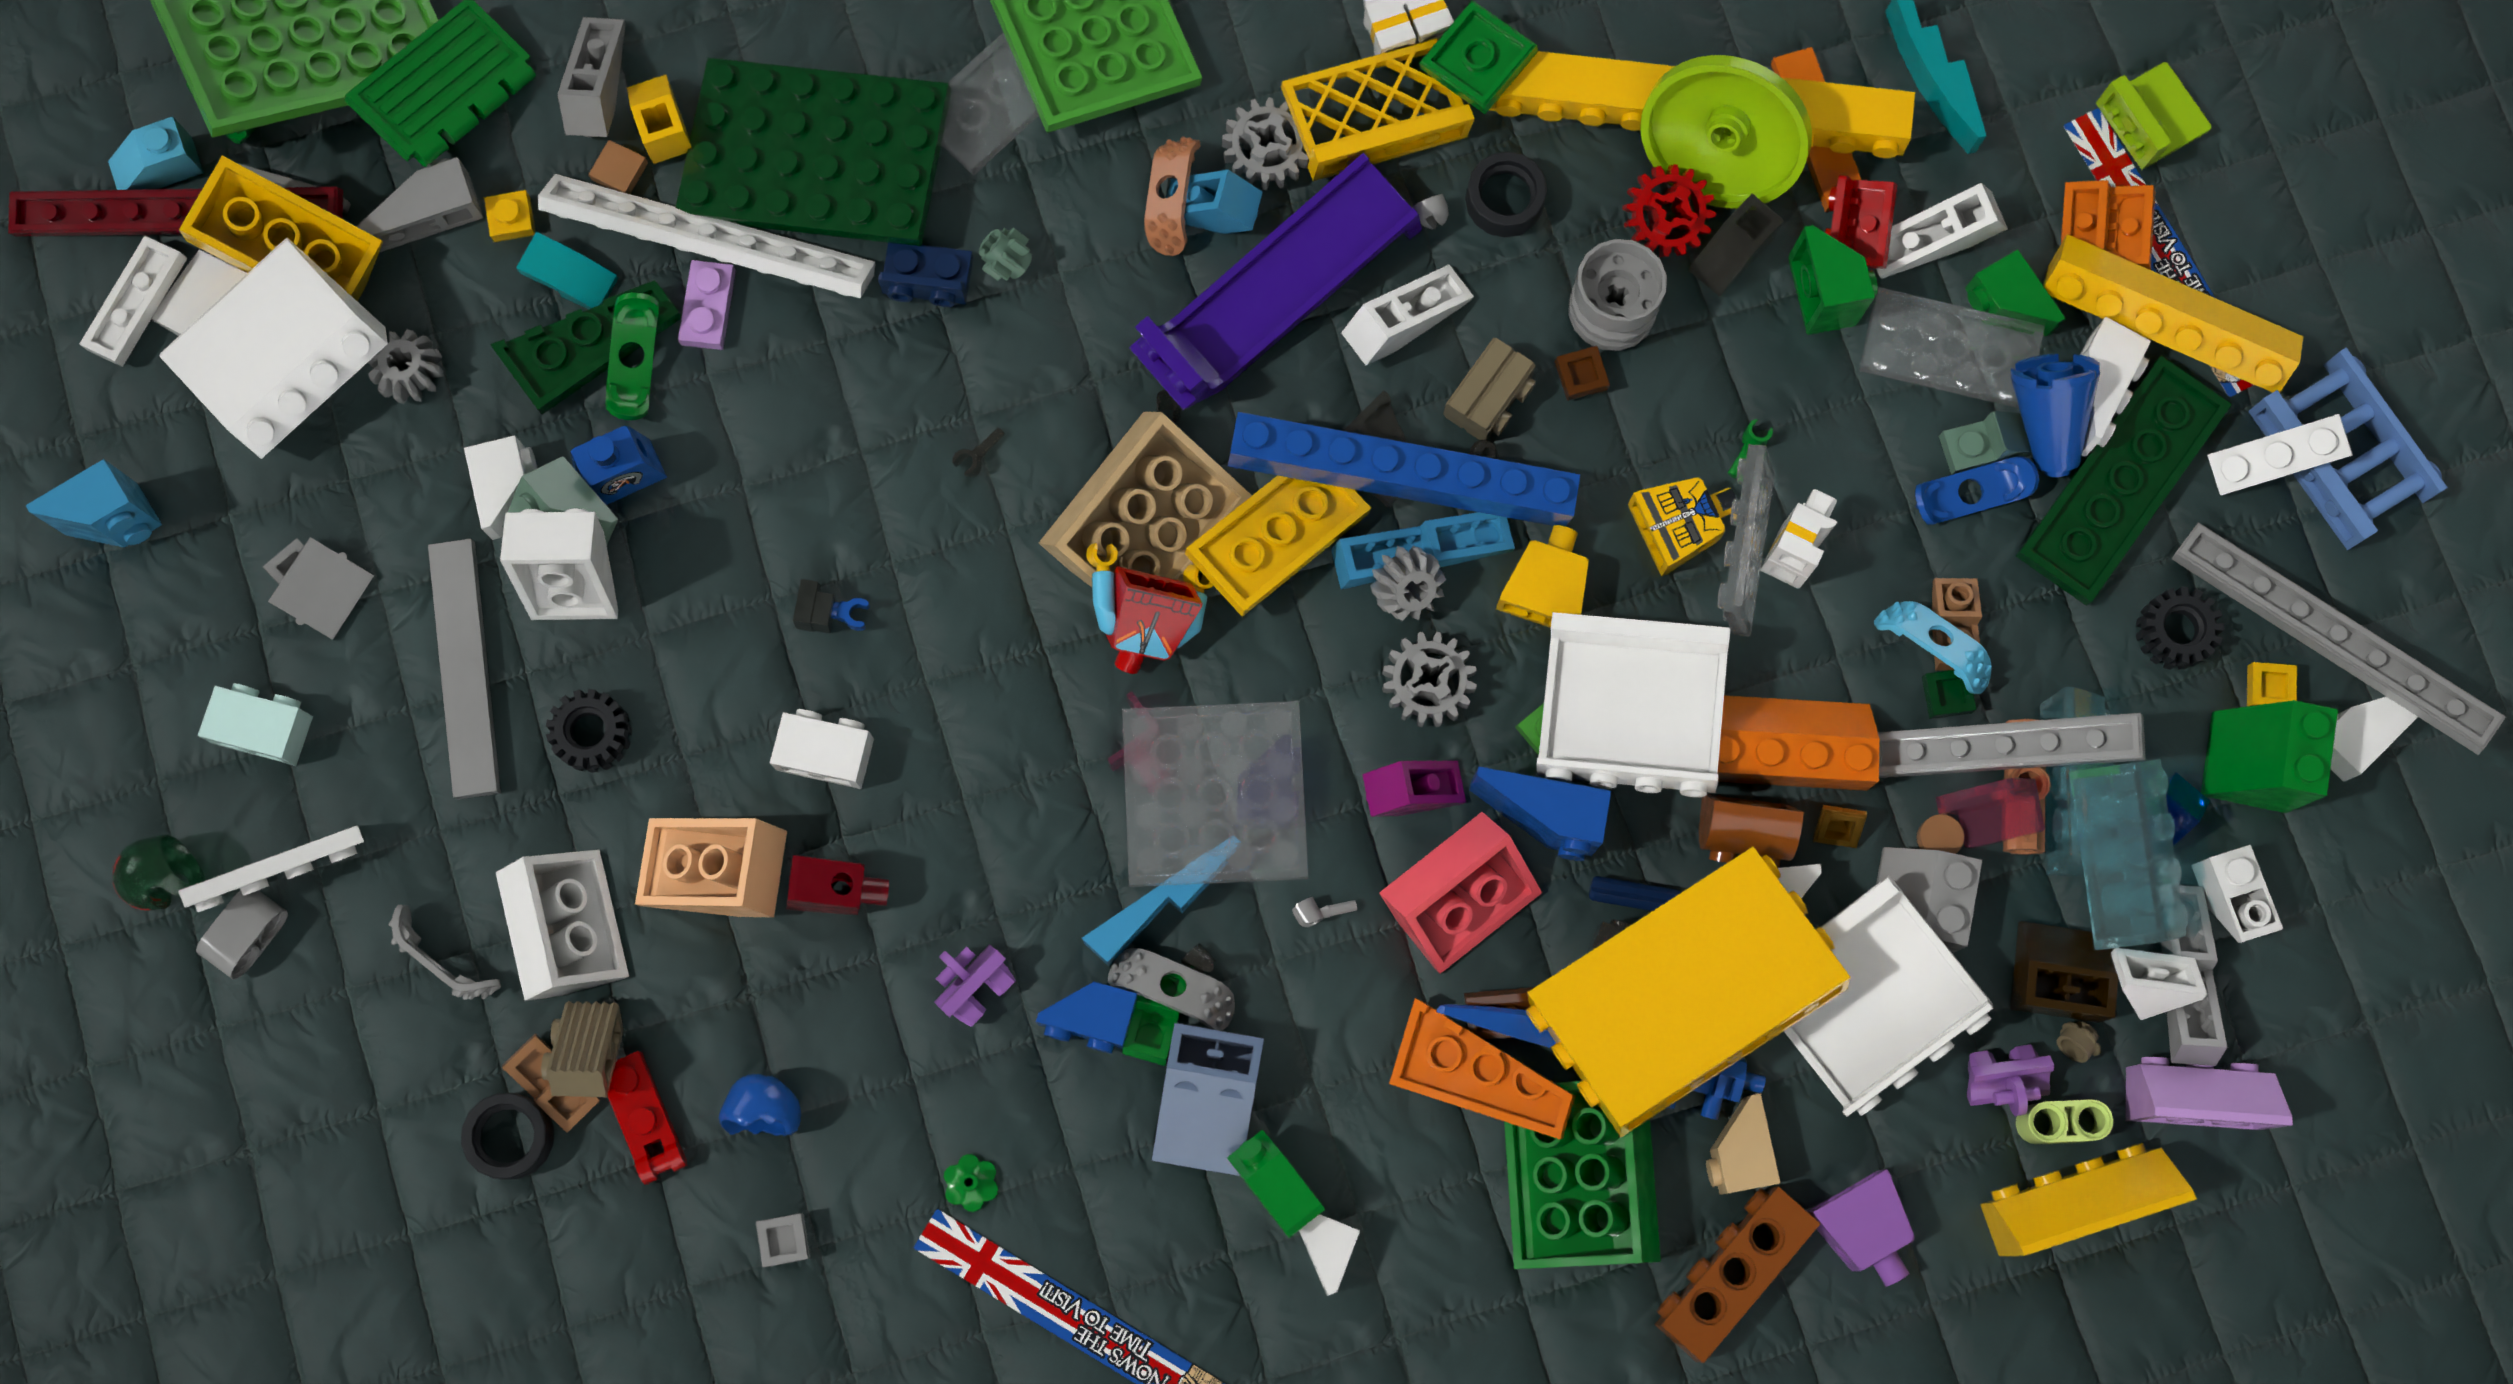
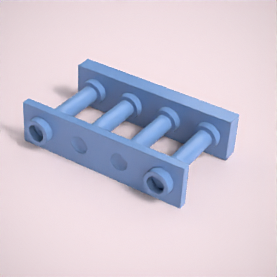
[2248,348,2448,551]

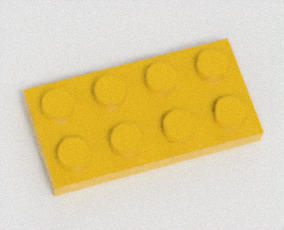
[1185,476,1371,617]

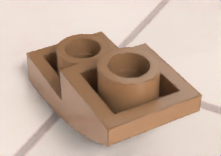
[1932,578,1982,671]

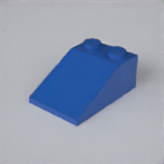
[1469,766,1611,861]

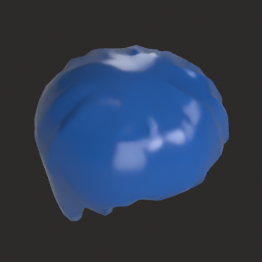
[719,1074,801,1136]

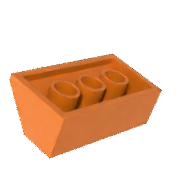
[1718,696,1879,791]

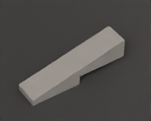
[2156,884,2227,1066]

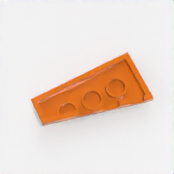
[1389,998,1575,1139]

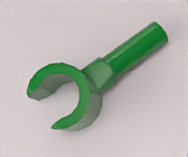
[1727,419,1773,479]

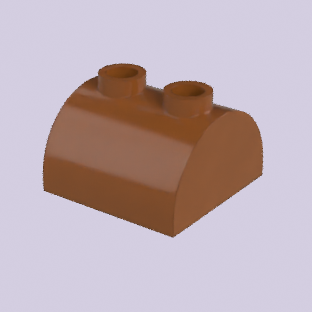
[1699,794,1804,868]

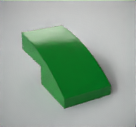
[1122,973,1186,1066]

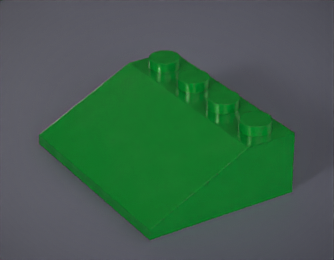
[1504,1081,1661,1269]

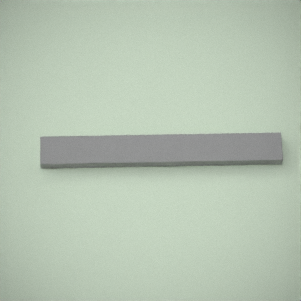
[2172,522,2506,755]

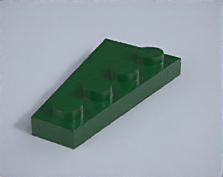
[490,280,682,415]

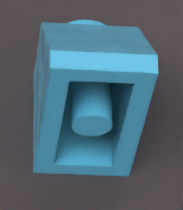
[108,116,204,190]

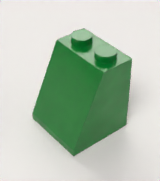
[2201,700,2338,813]

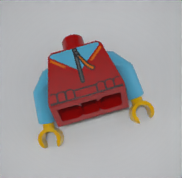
[1086,543,1213,674]

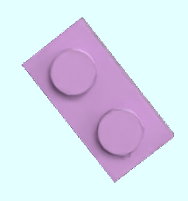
[678,260,736,350]

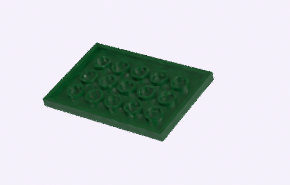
[675,58,952,246]

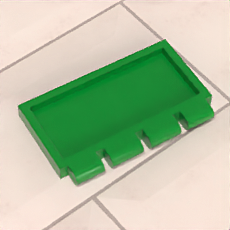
[345,0,536,167]

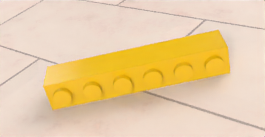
[2043,234,2303,393]

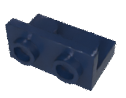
[878,242,973,307]

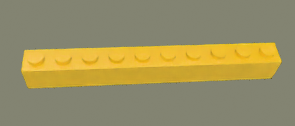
[1489,51,1915,158]

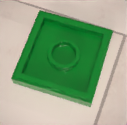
[1419,0,1538,114]

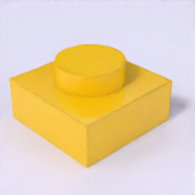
[484,190,536,242]
[2247,662,2297,706]

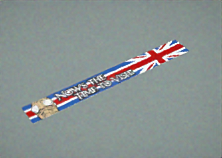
[2064,108,2254,397]
[914,1209,1225,1384]

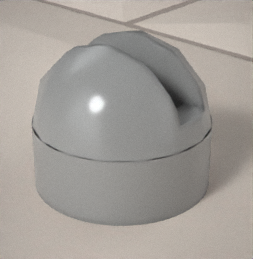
[1412,194,1449,229]

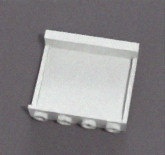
[1537,612,1730,797]
[1784,875,1993,1117]

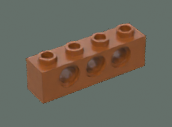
[1655,1187,1820,1363]

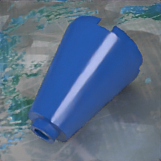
[2011,354,2100,477]

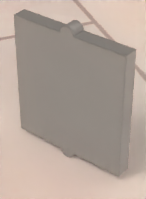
[268,537,374,640]

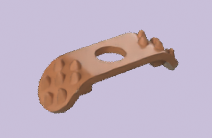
[1144,137,1201,256]

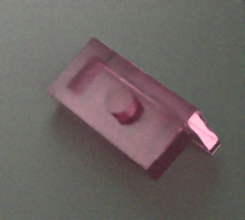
[1936,778,2045,848]

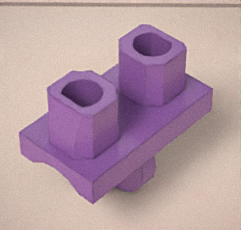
[934,944,1016,1027]
[1967,1044,2054,1116]

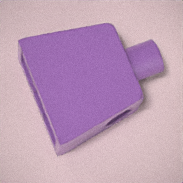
[1807,1169,1914,1286]

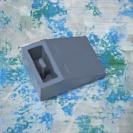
[1152,1023,1264,1176]

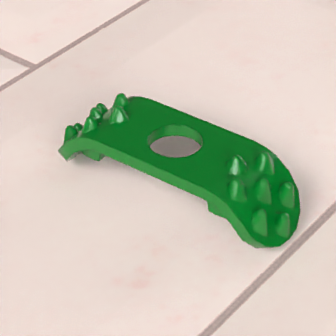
[605,292,659,421]

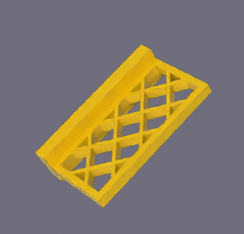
[1281,38,1475,181]

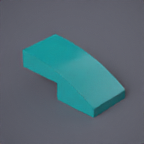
[516,232,618,309]

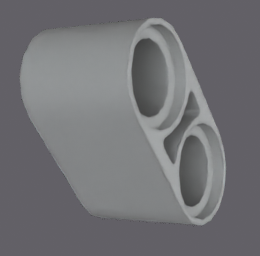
[196,890,288,979]

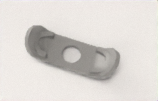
[389,905,501,1000]
[1108,948,1235,1031]

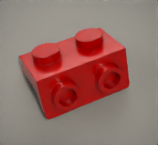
[1825,175,1898,269]

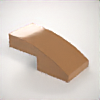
[502,1033,600,1133]

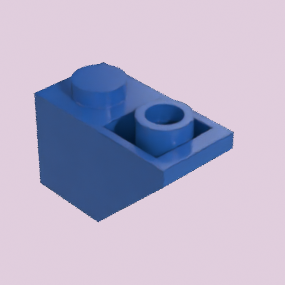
[1036,982,1138,1054]

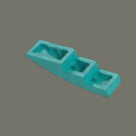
[1885,0,1987,154]

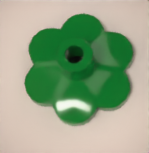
[944,1154,998,1212]

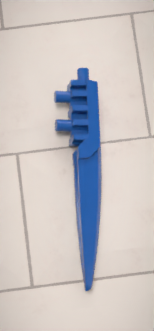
[1436,1004,1766,1120]

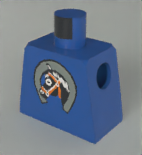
[570,426,667,505]

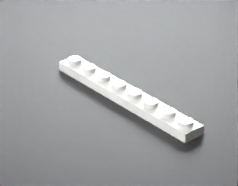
[538,174,875,299]

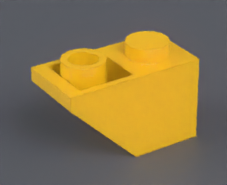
[627,74,691,164]

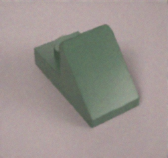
[1939,411,2032,475]

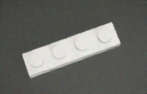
[178,825,364,913]

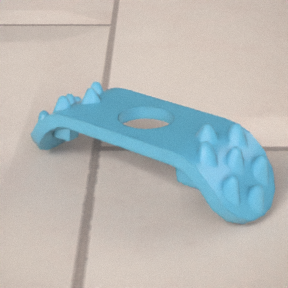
[1874,601,1992,694]

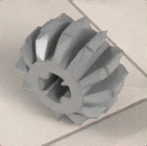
[368,329,444,404]
[1370,545,1446,621]

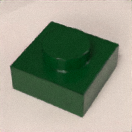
[1922,670,1976,719]

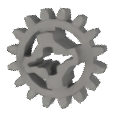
[1222,97,1311,190]
[1382,632,1477,727]

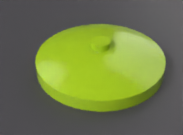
[1641,55,1812,208]

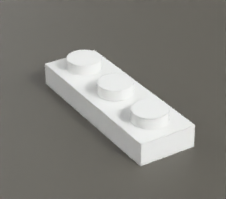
[79,236,187,367]
[2208,414,2353,496]

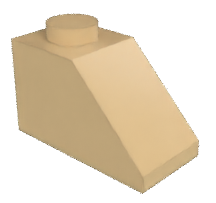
[1706,1093,1780,1195]

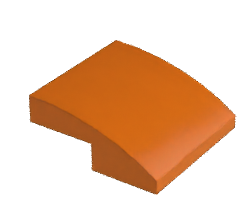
[2061,180,2155,270]

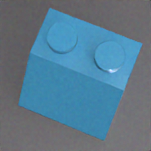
[25,459,162,548]

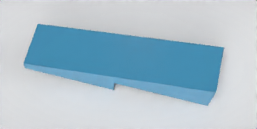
[1331,512,1515,590]
[1082,836,1242,967]

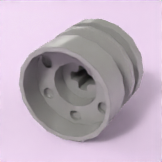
[1568,239,1667,351]

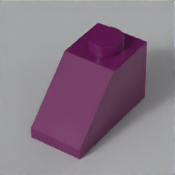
[1362,761,1466,817]

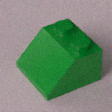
[1788,225,1878,335]

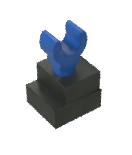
[793,579,870,633]

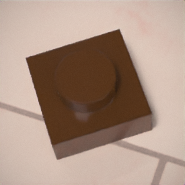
[1555,346,1610,401]

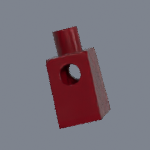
[786,855,889,915]

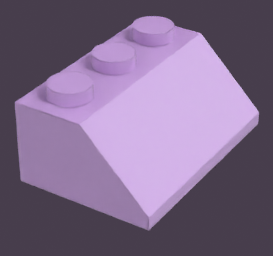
[2126,1057,2292,1130]

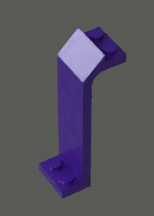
[1129,153,1422,410]

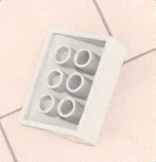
[160,237,388,459]

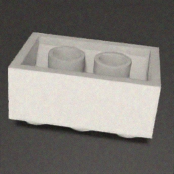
[496,850,629,1001]

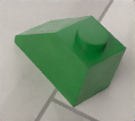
[1965,249,2065,336]
[1227,1130,1325,1238]

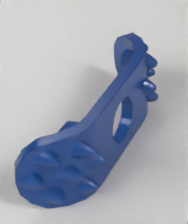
[1915,456,2039,525]

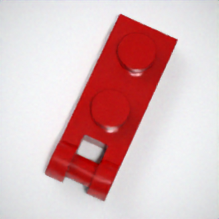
[608,1051,688,1185]

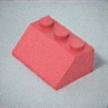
[1379,812,1542,974]

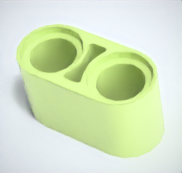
[2016,1100,2114,1145]

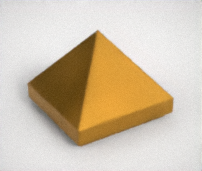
[1813,805,1867,848]

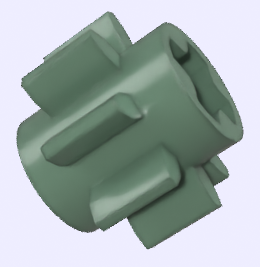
[979,227,1032,281]

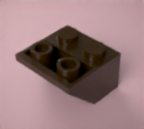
[2010,921,2118,1023]

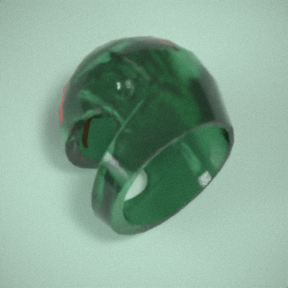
[112,835,205,911]

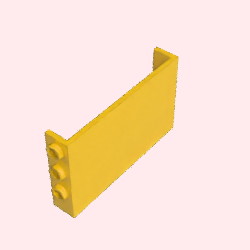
[1526,847,1851,1137]

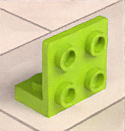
[2096,62,2211,170]

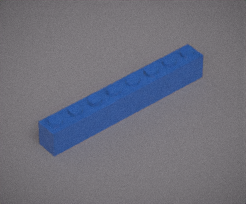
[1228,412,1581,527]

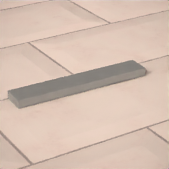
[428,539,501,800]
[1878,713,2146,778]

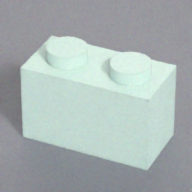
[197,683,313,766]

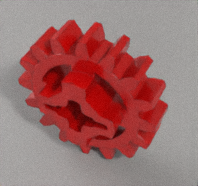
[1622,164,1716,257]

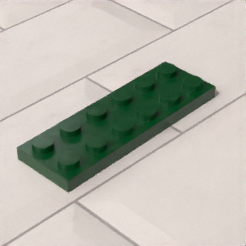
[2015,356,2232,606]

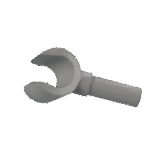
[1292,897,1357,928]

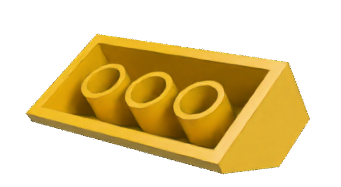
[179,155,383,301]
[1980,1143,2197,1256]

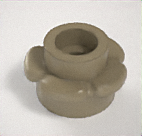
[2057,1021,2101,1063]

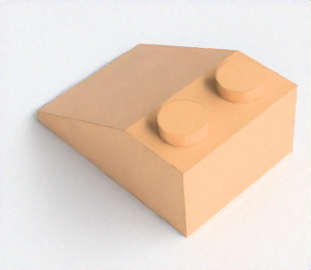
[635,818,787,917]

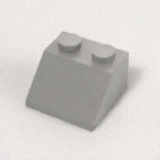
[1876,847,1982,952]

